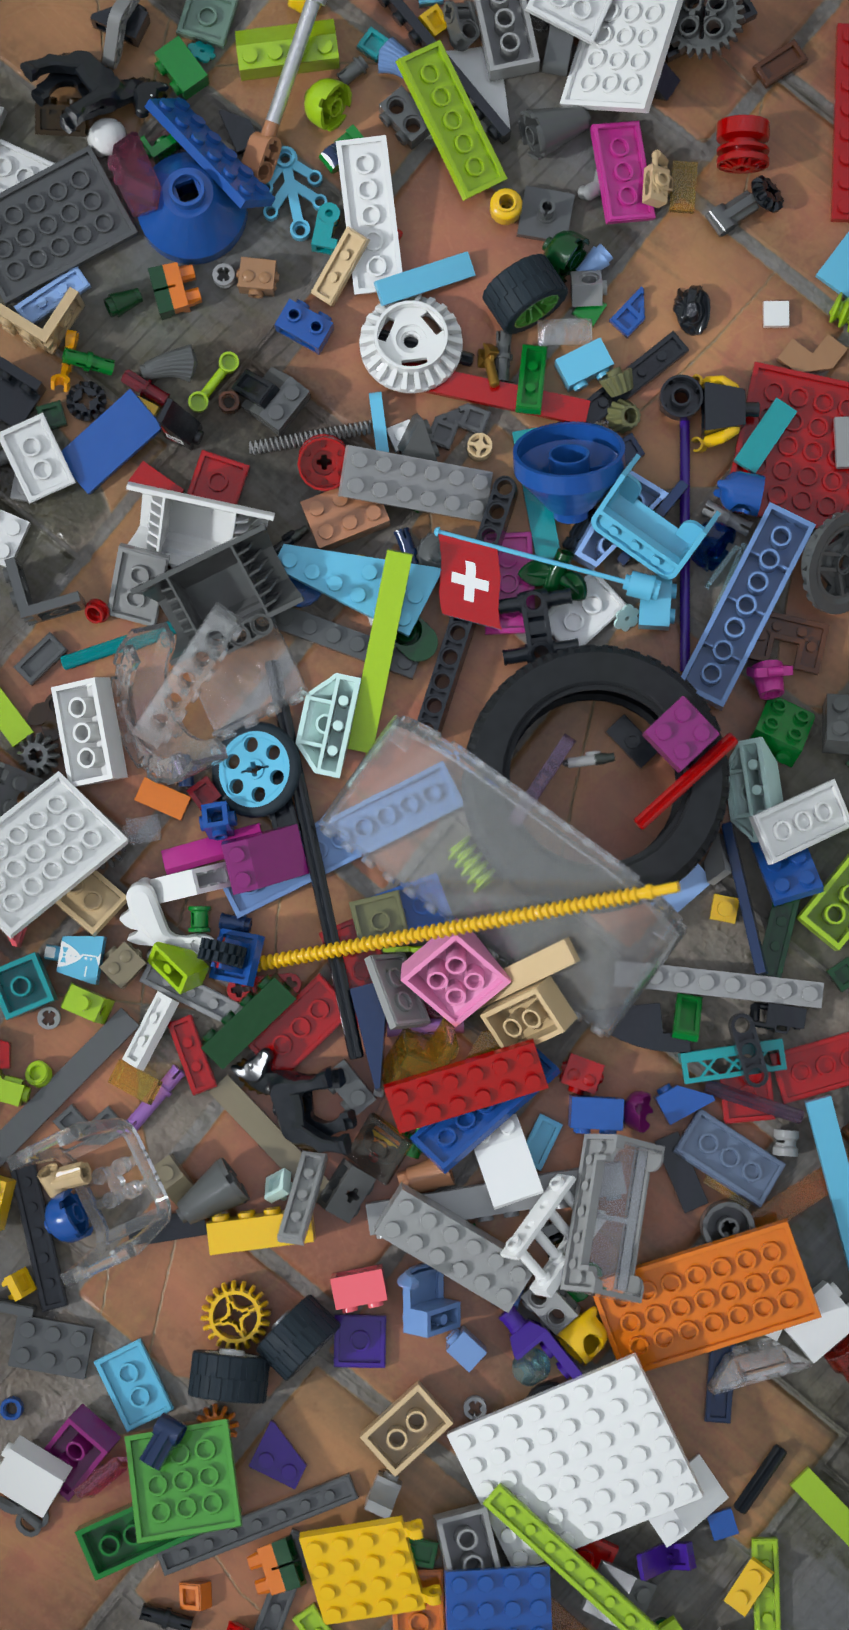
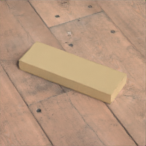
[311,226,370,306]

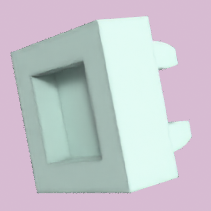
[264,1168,293,1203]

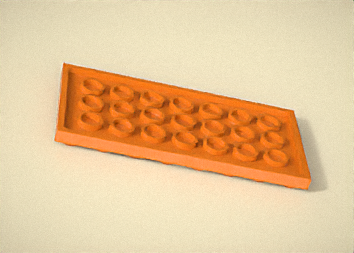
[593,1218,821,1372]

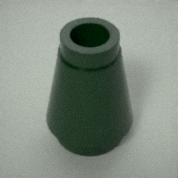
[103,288,143,318]

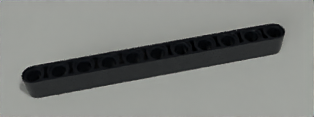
[415,476,518,744]

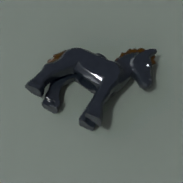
[20,50,169,134]
[231,1048,358,1155]

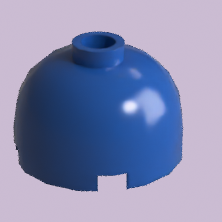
[44,1189,93,1243]

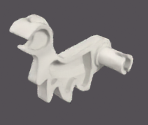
[120,877,215,958]

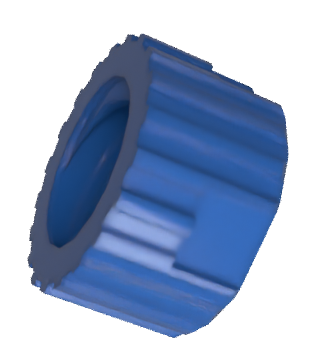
[0,1396,24,1421]

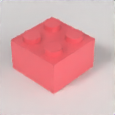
[330,1264,388,1313]

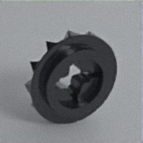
[751,175,784,213]
[66,381,107,421]

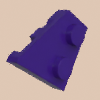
[249,1419,307,1489]

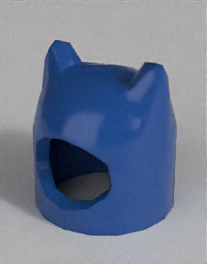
[713,471,765,517]

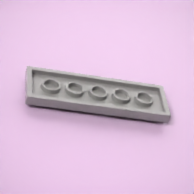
[338,445,493,522]

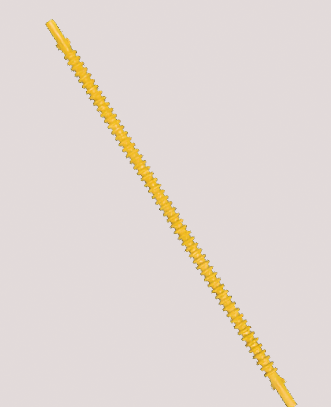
[257,881,681,972]

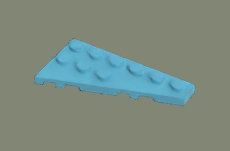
[278,544,441,637]

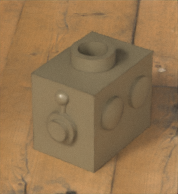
[99,941,148,989]

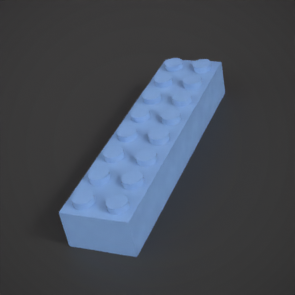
[681,502,816,711]

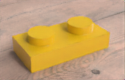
[723,1556,775,1617]

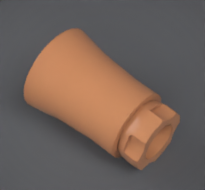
[397,1159,456,1193]

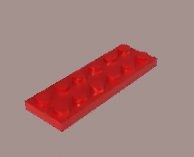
[383,1039,549,1134]

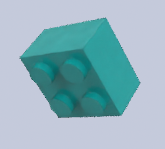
[0,952,58,1020]

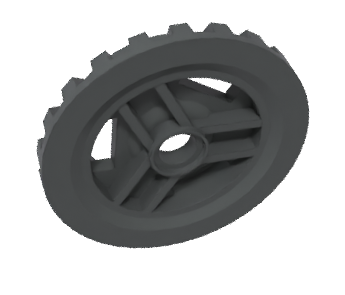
[801,510,849,615]

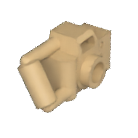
[642,150,674,208]

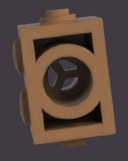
[236,257,280,299]

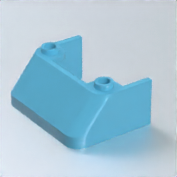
[591,454,721,580]

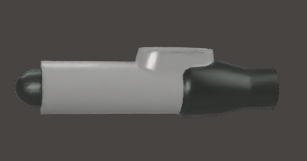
[562,751,615,768]

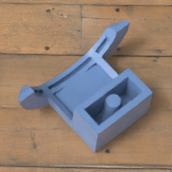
[397,1263,461,1338]

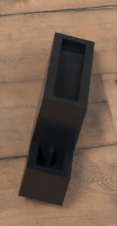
[582,1003,691,1052]

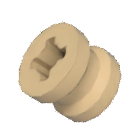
[467,433,492,462]

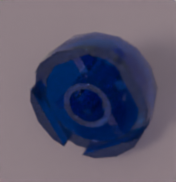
[690,520,736,572]

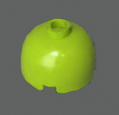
[304,78,352,131]

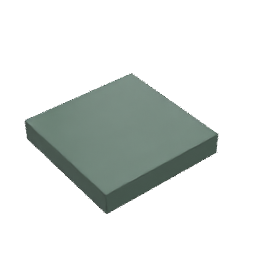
[176,0,239,49]

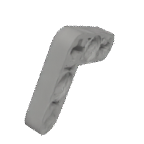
[102,0,140,70]

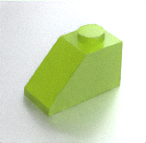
[147,942,209,994]

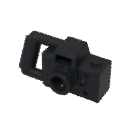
[749,1002,807,1034]

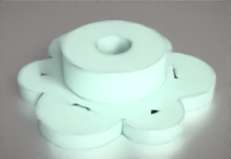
[614,604,639,631]

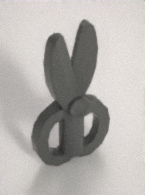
[0,1495,50,1537]

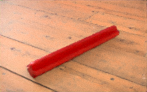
[634,733,738,830]

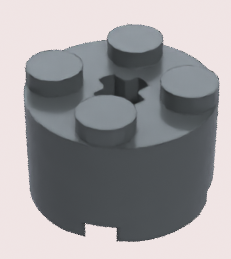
[700,1200,755,1243]

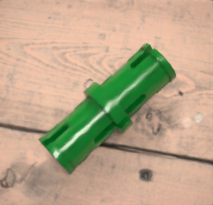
[62,347,115,376]

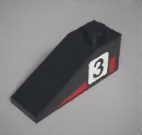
[157,398,204,450]

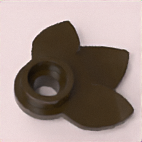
[27,694,60,742]

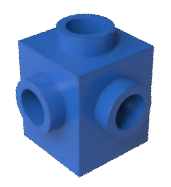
[199,801,238,841]

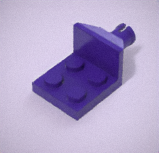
[498,1305,583,1379]

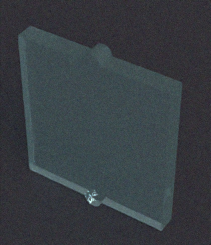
[705,544,739,589]

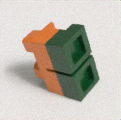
[148,262,202,320]
[247,1535,307,1596]

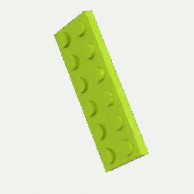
[395,40,507,201]

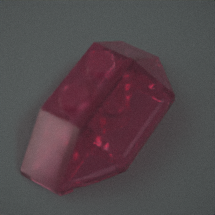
[108,132,161,217]

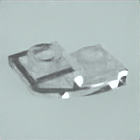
[538,318,592,346]

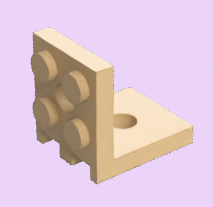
[0,287,85,355]

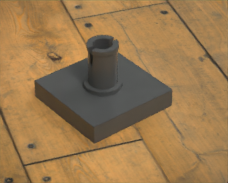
[517,185,575,242]

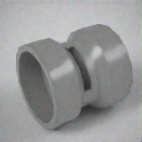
[772,1129,800,1157]

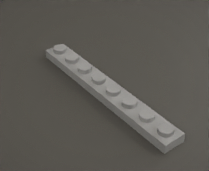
[616,960,824,1008]

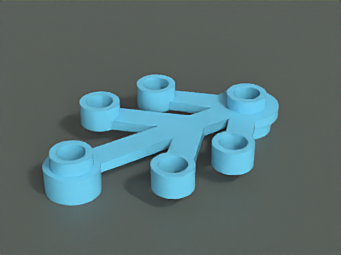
[263,146,327,241]

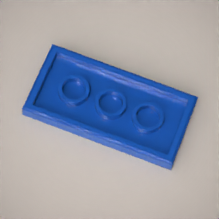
[61,389,161,495]

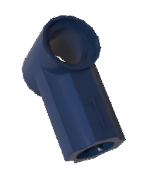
[139,1413,187,1471]

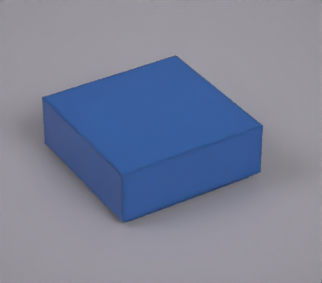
[707,1507,739,1541]

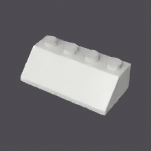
[51,677,128,787]

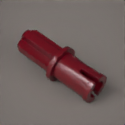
[121,369,170,408]

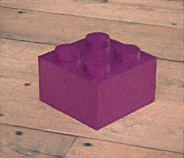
[642,696,720,773]

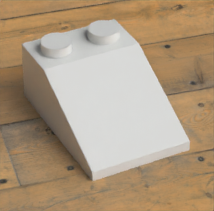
[474,1114,544,1210]
[649,1454,729,1547]

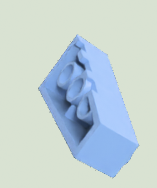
[573,470,669,570]

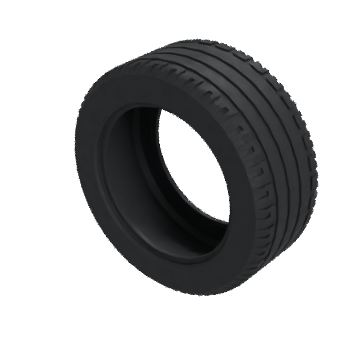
[462,644,730,913]

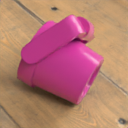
[746,660,793,700]

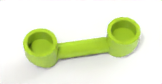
[188,351,239,413]

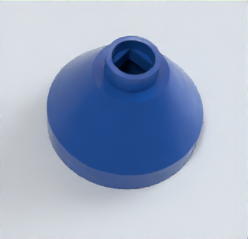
[137,152,248,265]
[513,422,626,524]

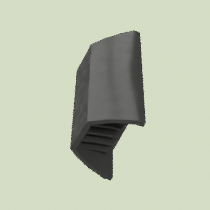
[130,523,305,666]

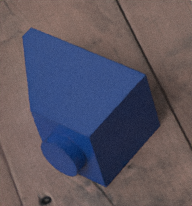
[653,1083,715,1125]

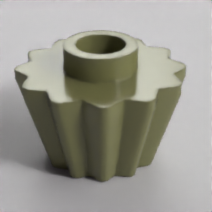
[599,366,633,397]
[606,399,641,434]

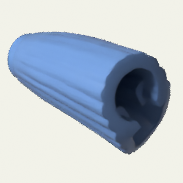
[378,37,410,78]

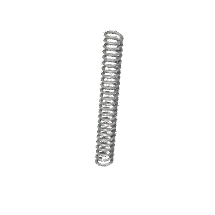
[249,420,372,455]

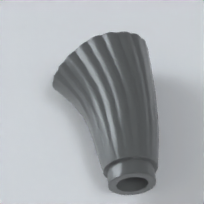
[140,344,198,383]

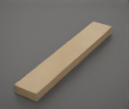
[476,937,580,1011]

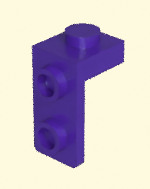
[637,1541,697,1581]

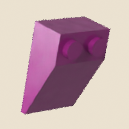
[221,824,309,895]
[44,1403,122,1501]

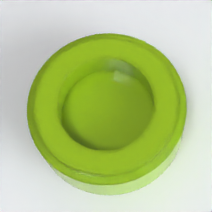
[25,1060,52,1088]

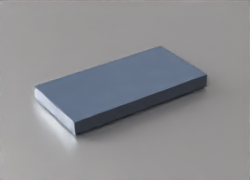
[672,1109,786,1208]

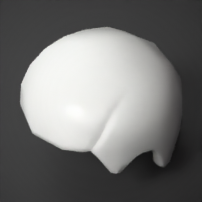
[87,118,127,157]

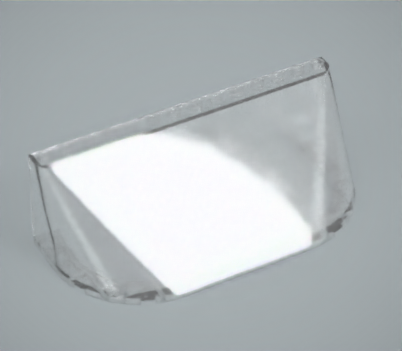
[318,715,688,1038]

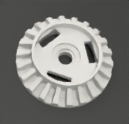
[359,294,463,393]

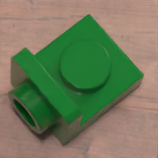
[139,134,180,165]

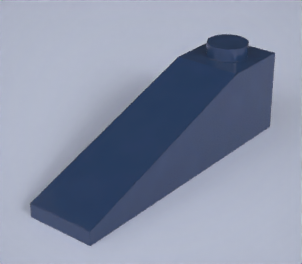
[350,983,387,1092]

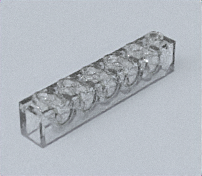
[131,602,243,749]

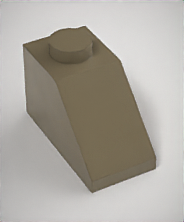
[148,1153,194,1207]

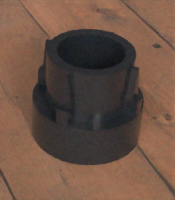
[659,375,703,421]

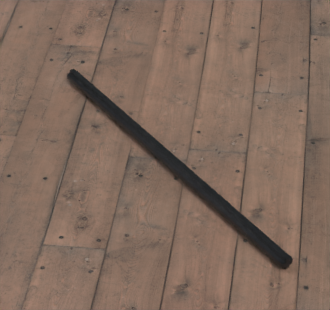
[265,660,364,1060]

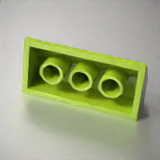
[235,19,340,81]

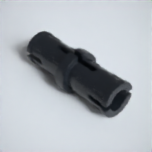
[139,1603,194,1630]

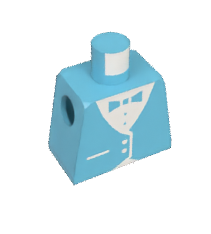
[44,936,107,985]

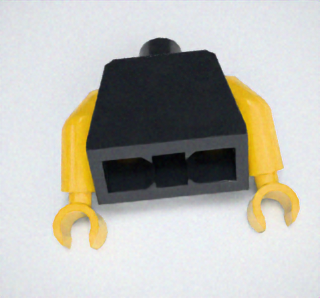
[691,374,760,453]

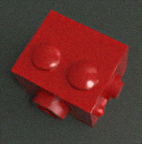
[559,1053,605,1095]

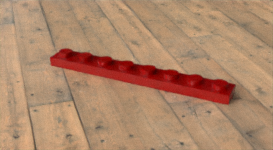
[830,23,849,223]

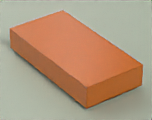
[134,777,192,821]

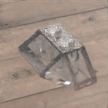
[707,1338,813,1395]

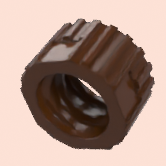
[218,390,241,415]

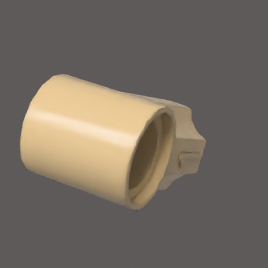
[37,1161,92,1198]

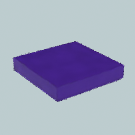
[334,1314,386,1368]

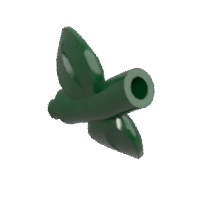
[518,548,587,608]

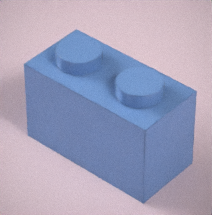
[446,1325,487,1372]

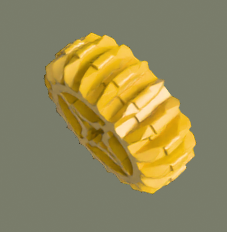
[201,1280,271,1350]

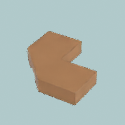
[777,334,848,373]

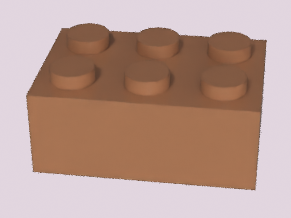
[300,487,390,551]

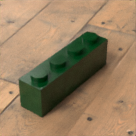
[201,972,297,1070]

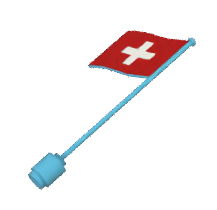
[434,527,662,630]

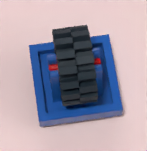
[197,928,265,987]

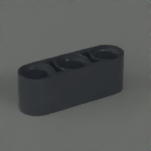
[728,1013,768,1087]

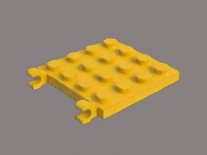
[299,1516,442,1625]

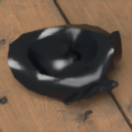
[673,285,711,336]

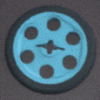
[212,722,301,818]

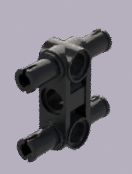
[498,588,579,666]

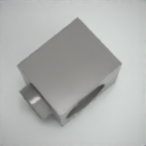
[570,270,607,307]

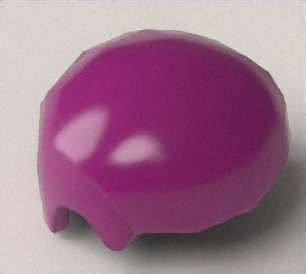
[623,1091,654,1133]

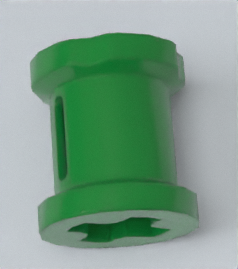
[188,906,211,932]

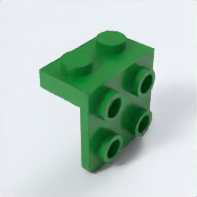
[749,697,815,768]

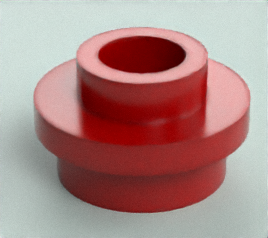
[85,599,110,624]

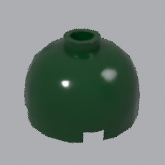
[542,230,590,283]

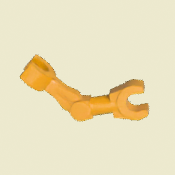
[50,329,79,392]

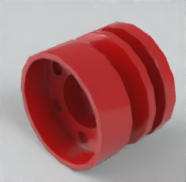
[716,115,770,174]
[297,433,346,491]

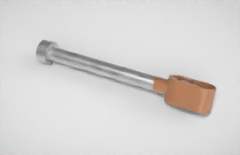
[241,0,327,184]

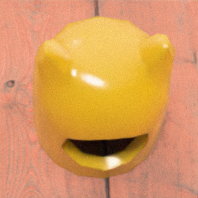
[555,1306,608,1366]

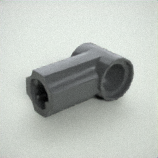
[705,190,759,237]

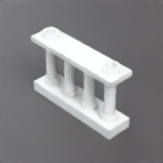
[500,1174,606,1298]

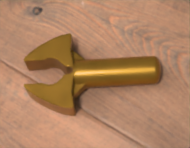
[478,343,500,388]

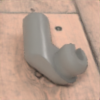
[578,169,601,201]

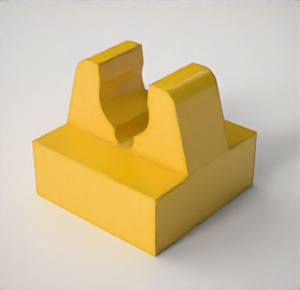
[1,1267,37,1302]

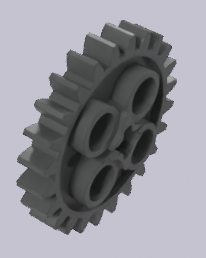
[671,0,746,60]

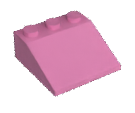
[400,918,511,1028]

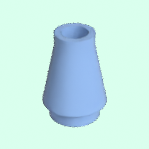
[575,244,613,271]

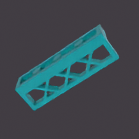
[678,1038,787,1084]

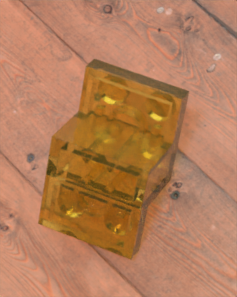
[382,1017,459,1084]

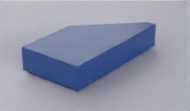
[609,286,645,338]

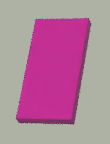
[590,121,656,225]
[484,532,535,635]

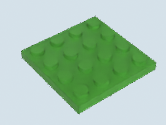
[125,1419,243,1544]

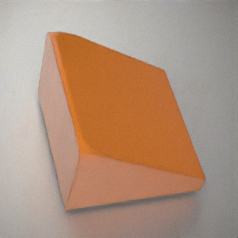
[179,1581,212,1611]

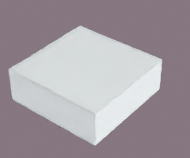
[763,301,789,328]

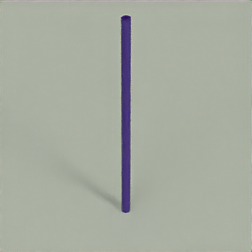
[680,420,690,672]

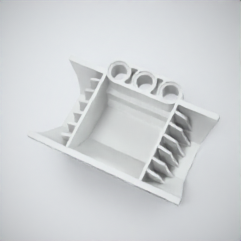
[126,481,275,571]

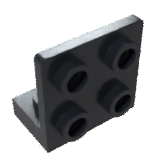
[0,356,46,427]

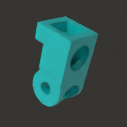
[311,202,340,255]

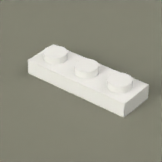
[122,991,179,1071]

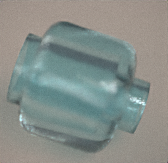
[512,1348,551,1386]

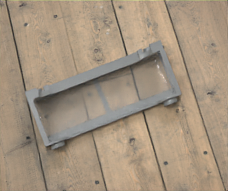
[560,1134,665,1303]

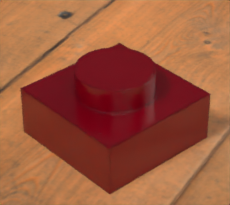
[187,776,222,810]

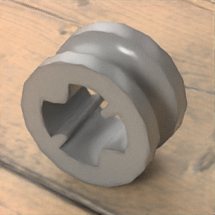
[212,263,236,289]
[37,1006,61,1030]
[463,1395,487,1420]

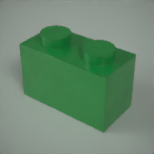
[154,35,210,100]

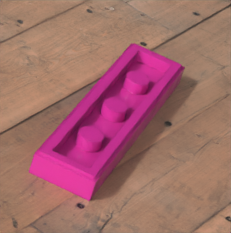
[161,823,262,875]

